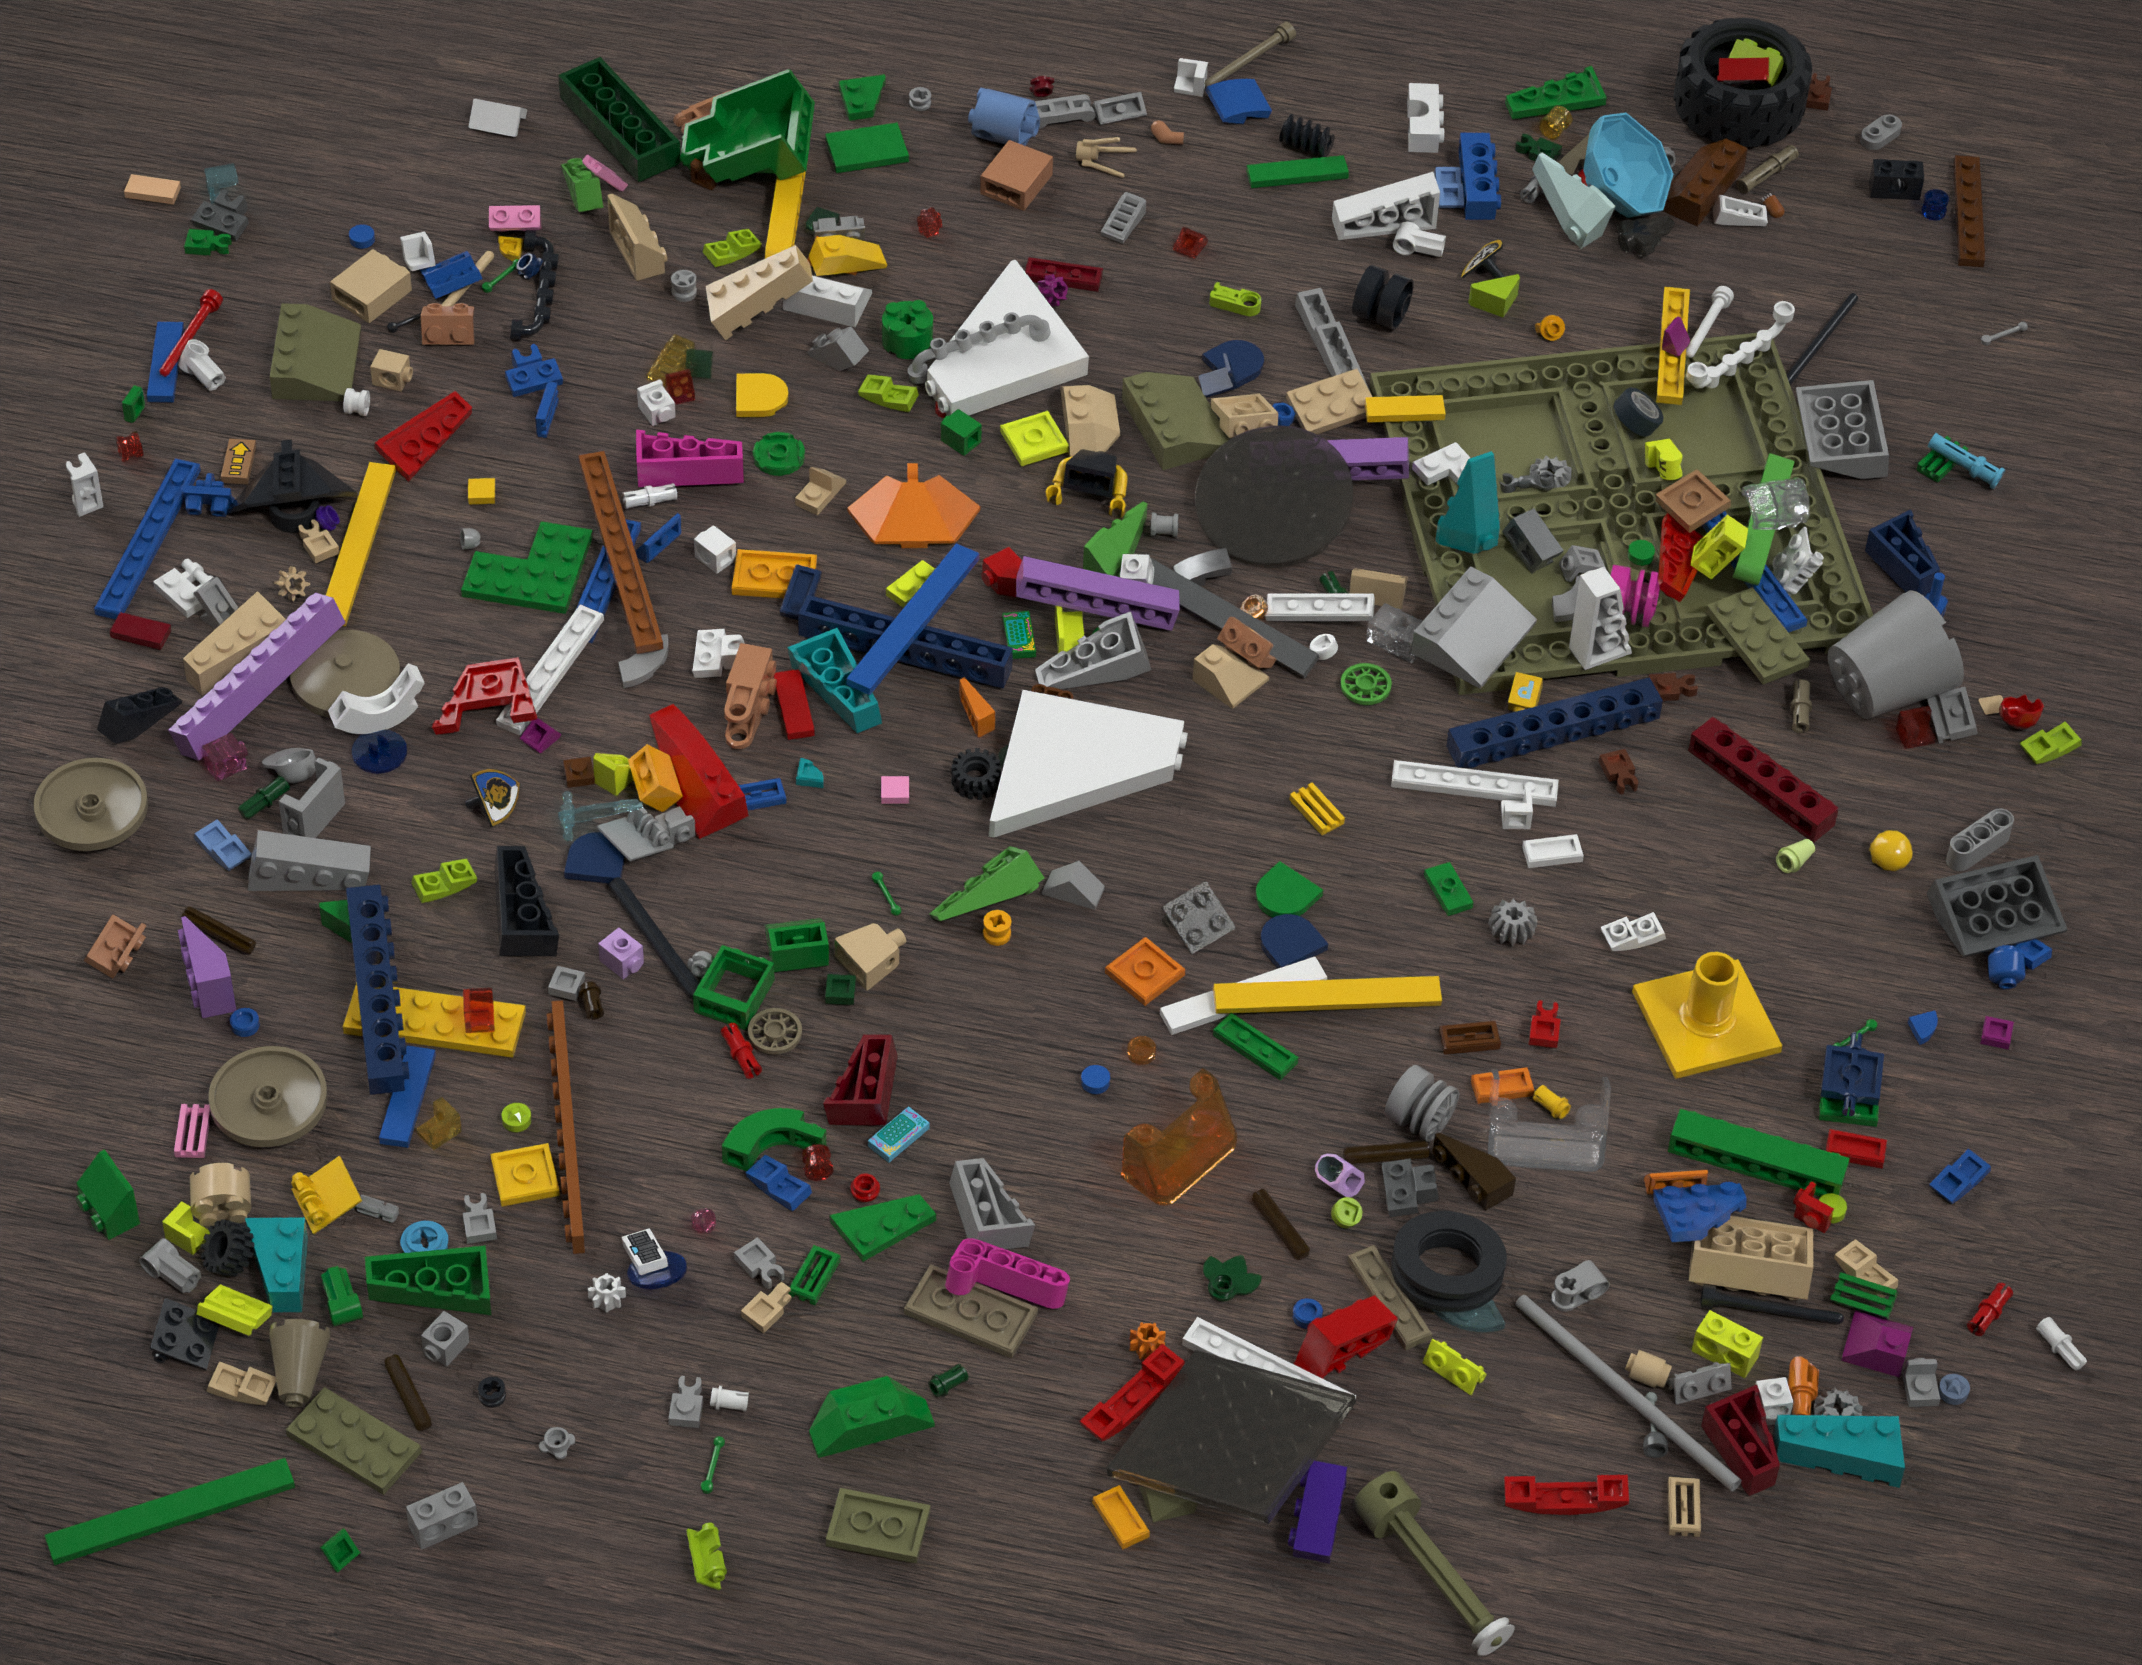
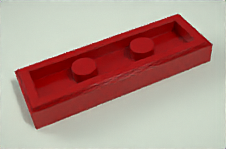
[773,669,815,740]

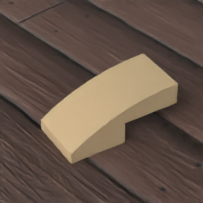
[1834,1239,1898,1298]
[207,1361,276,1405]

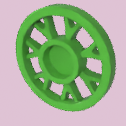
[1340,663,1392,705]

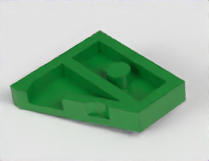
[839,74,886,121]

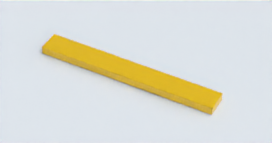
[326,462,396,626]
[1213,976,1442,1014]

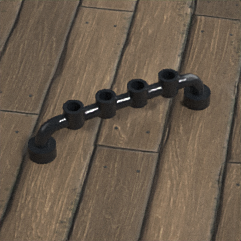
[510,230,559,341]

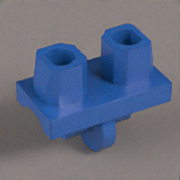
[182,473,234,517]

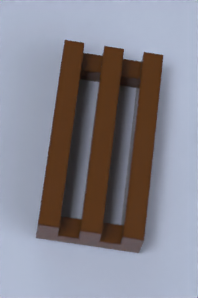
[1439,1021,1501,1055]

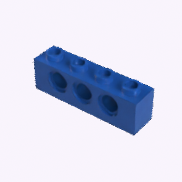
[1458,133,1501,220]

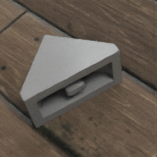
[1042,861,1105,910]

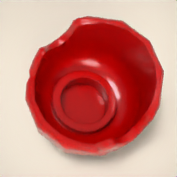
[1999,694,2044,730]

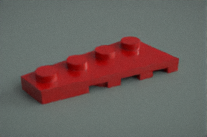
[374,391,472,482]
[1658,513,1703,602]

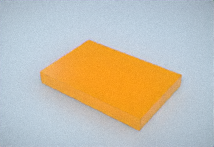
[732,549,817,598]

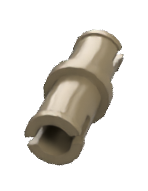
[1790,679,1812,733]

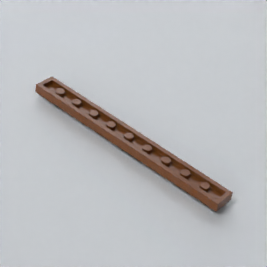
[578,451,663,654]
[547,1000,585,1254]

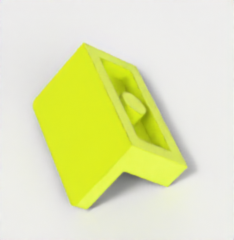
[1055,605,1084,653]

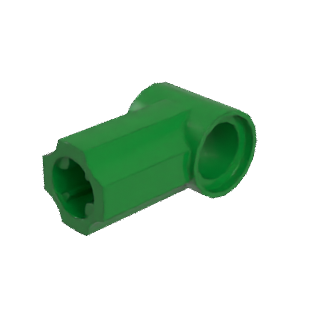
[321,1266,363,1327]

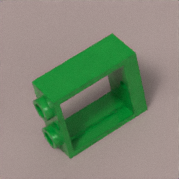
[693,945,775,1030]

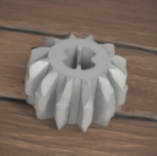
[1489,898,1537,947]

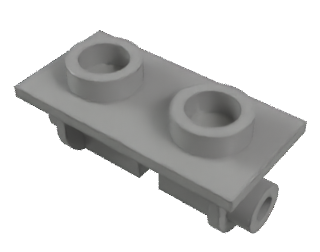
[813,216,865,241]
[1667,1362,1732,1405]

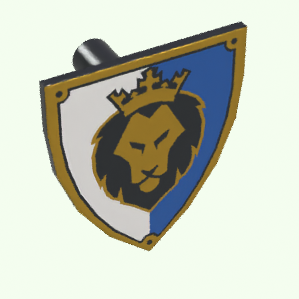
[466,769,520,827]

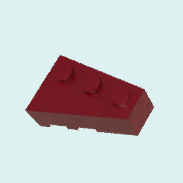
[823,1035,898,1125]
[1701,1384,1780,1496]

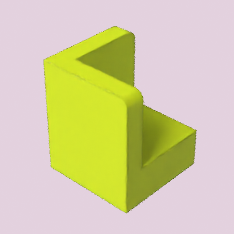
[162,1201,210,1255]

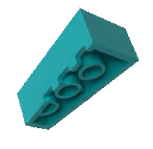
[787,628,882,733]
[1772,1415,1905,1488]

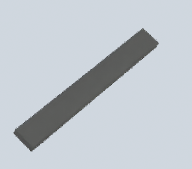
[1144,554,1320,679]

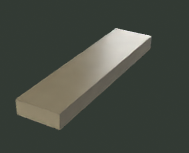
[1347,1245,1432,1351]

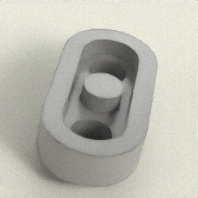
[1860,114,1902,150]

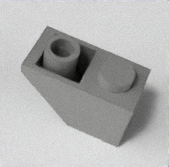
[807,326,869,371]

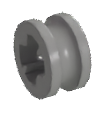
[909,87,931,111]

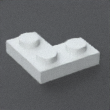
[1412,442,1470,485]

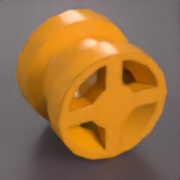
[983,910,1012,946]

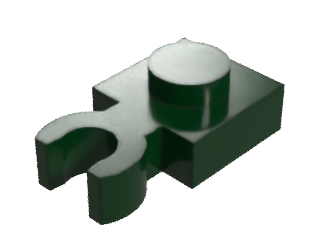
[1515,134,1562,162]

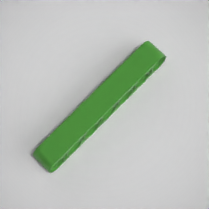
[1732,453,1795,586]

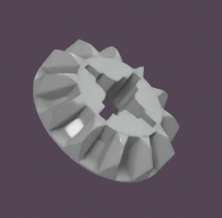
[1530,456,1571,488]
[1813,1387,1863,1416]

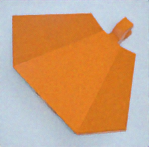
[847,463,980,548]

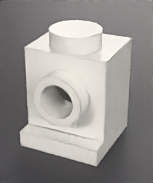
[637,380,676,426]

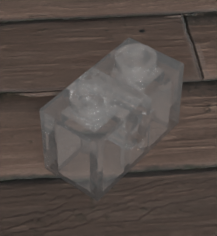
[1366,603,1423,663]

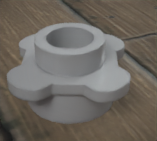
[539,1427,575,1459]

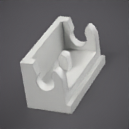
[66,452,103,517]

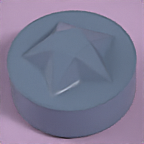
[1938,1374,1970,1405]

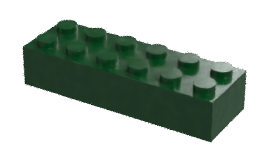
[558,57,681,182]

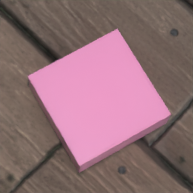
[881,776,909,804]

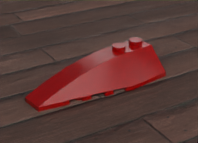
[649,704,749,839]

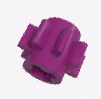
[1037,274,1068,307]

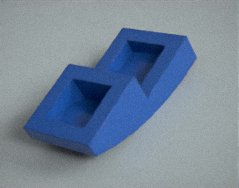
[1929,1149,1991,1204]
[746,1155,812,1211]

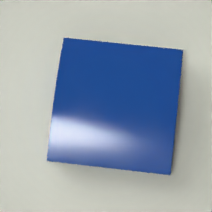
[1205,79,1272,124]
[420,251,483,299]

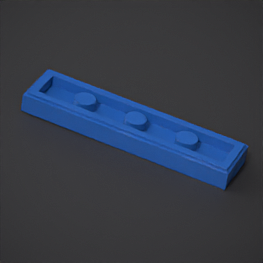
[147,322,184,402]
[379,1046,436,1148]

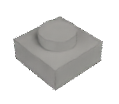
[548,966,585,1001]

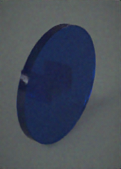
[352,729,407,774]
[627,1251,687,1289]

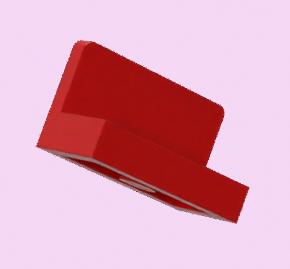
[1717,57,1770,84]

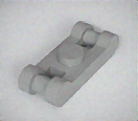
[1035,94,1095,129]

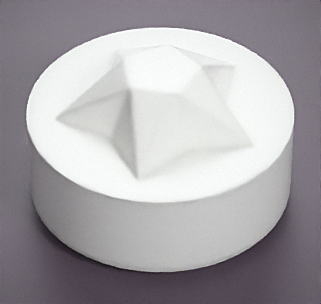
[1310,634,1338,660]

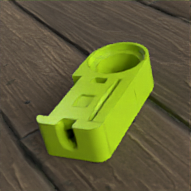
[1209,282,1261,316]

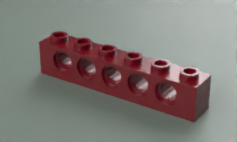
[1688,717,1839,843]

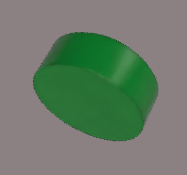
[1628,540,1655,566]

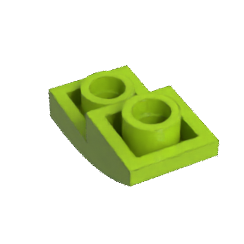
[702,229,762,267]
[411,859,477,903]

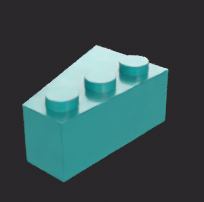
[245,1217,308,1312]

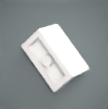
[469,99,527,137]

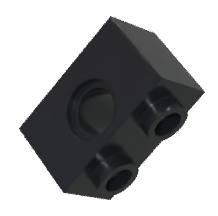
[1869,159,1924,200]

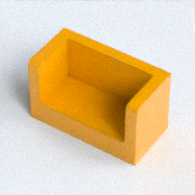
[628,744,683,812]

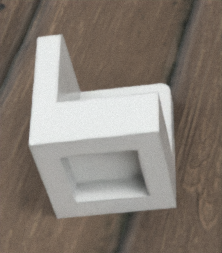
[1174,58,1208,97]
[400,231,436,271]
[1501,787,1533,829]

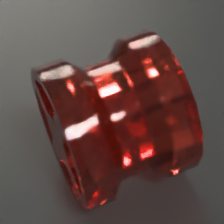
[115,431,144,462]
[802,1144,834,1181]

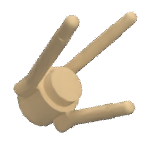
[1076,137,1137,178]

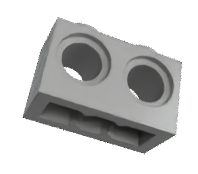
[406,1482,478,1550]

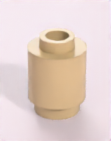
[1625,1350,1672,1388]

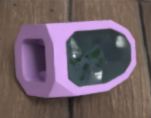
[1315,1153,1365,1197]

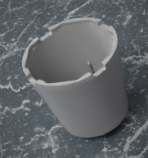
[1828,590,1964,719]

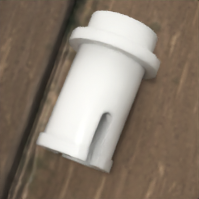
[710,1385,749,1412]

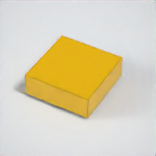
[468,478,495,504]

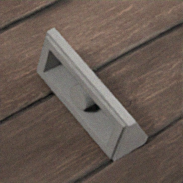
[1092,92,1147,125]

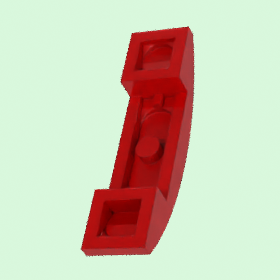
[1080,1344,1185,1442]
[1504,1475,1629,1515]

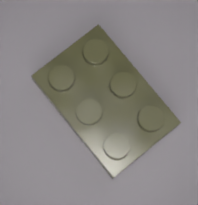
[826,1488,931,1564]

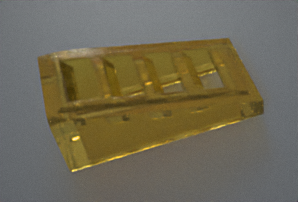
[646,334,696,388]

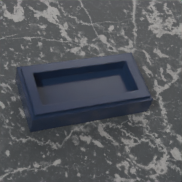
[780,564,822,620]

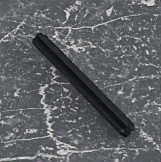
[609,877,699,1000]

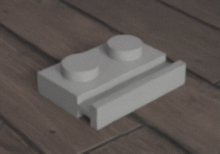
[1927,687,1978,744]

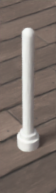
[1686,286,1734,358]

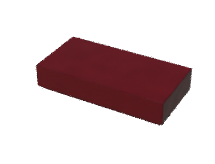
[110,612,172,650]

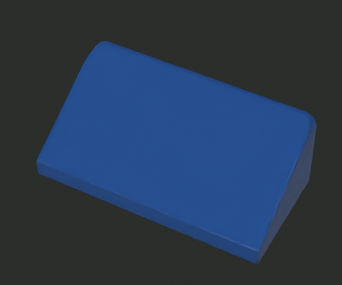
[635,513,681,563]

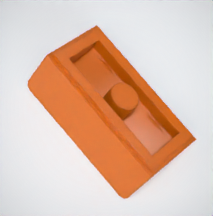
[1644,1170,1708,1194]

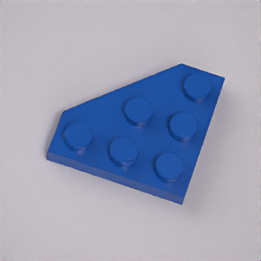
[1653,1182,1747,1242]

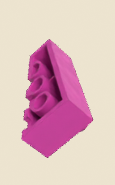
[636,430,744,487]

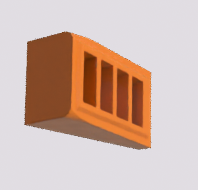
[959,678,995,738]

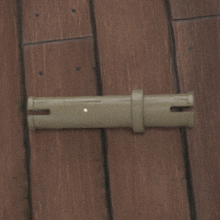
[1736,145,1799,194]

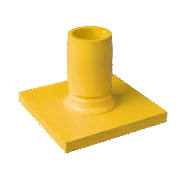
[1632,952,1782,1079]

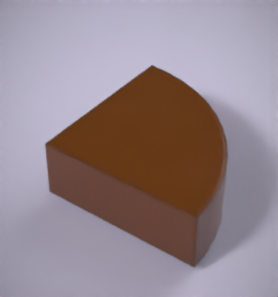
[690,158,717,191]

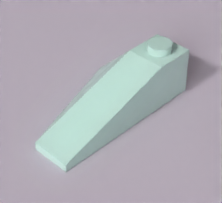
[1532,153,1615,249]

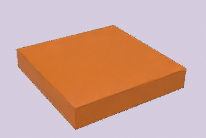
[1105,937,1186,1006]

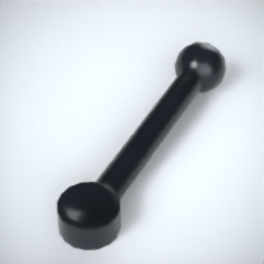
[387,313,421,333]

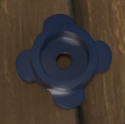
[517,253,543,279]

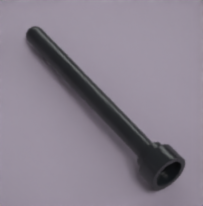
[1700,1284,1844,1324]

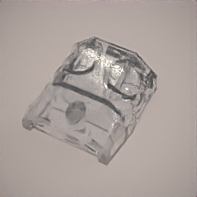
[1742,477,1810,530]

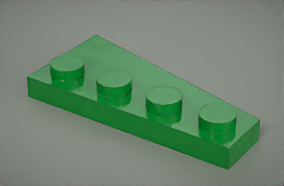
[1505,66,1607,119]

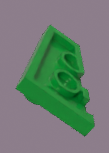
[829,1194,936,1262]

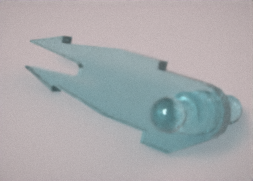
[558,791,643,841]

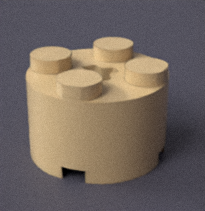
[190,1163,251,1227]

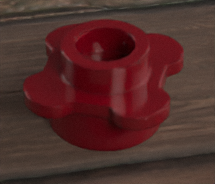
[1029,76,1055,97]

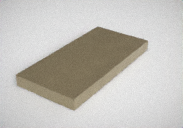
[904,1264,1038,1359]

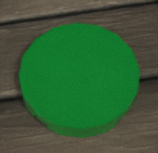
[753,432,805,476]

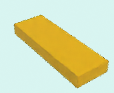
[1365,395,1446,422]

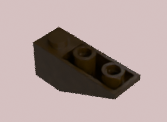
[1432,1132,1516,1211]

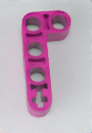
[945,1238,1070,1309]

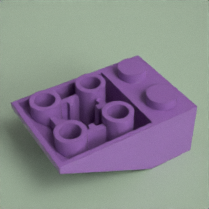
[178,917,236,1018]

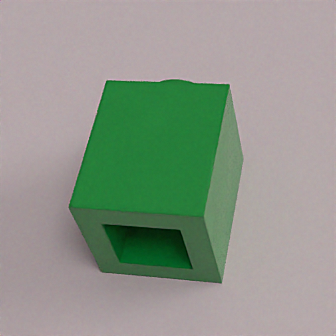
[940,409,982,456]

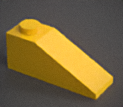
[809,235,887,276]

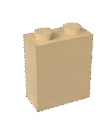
[330,249,412,323]

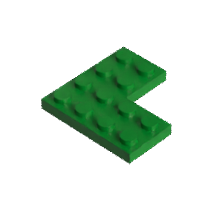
[461,521,593,614]

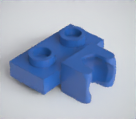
[505,344,563,397]

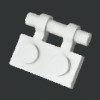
[153,559,214,618]

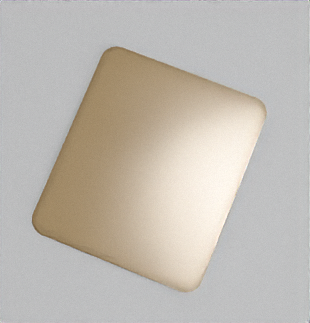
[1978,695,2003,715]

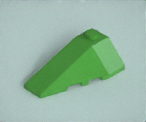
[1083,501,1147,577]
[929,846,1044,921]

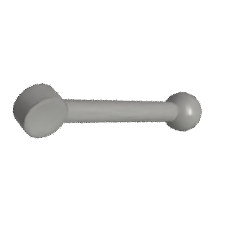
[1981,322,2028,346]

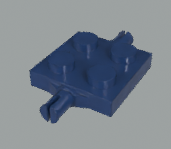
[1820,1032,1884,1117]

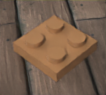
[1656,469,1731,533]

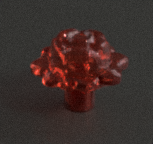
[917,207,943,238]

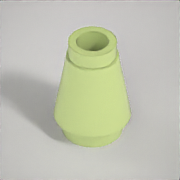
[1776,839,1815,873]

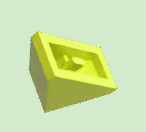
[593,753,634,796]

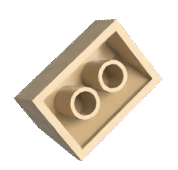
[607,194,667,281]

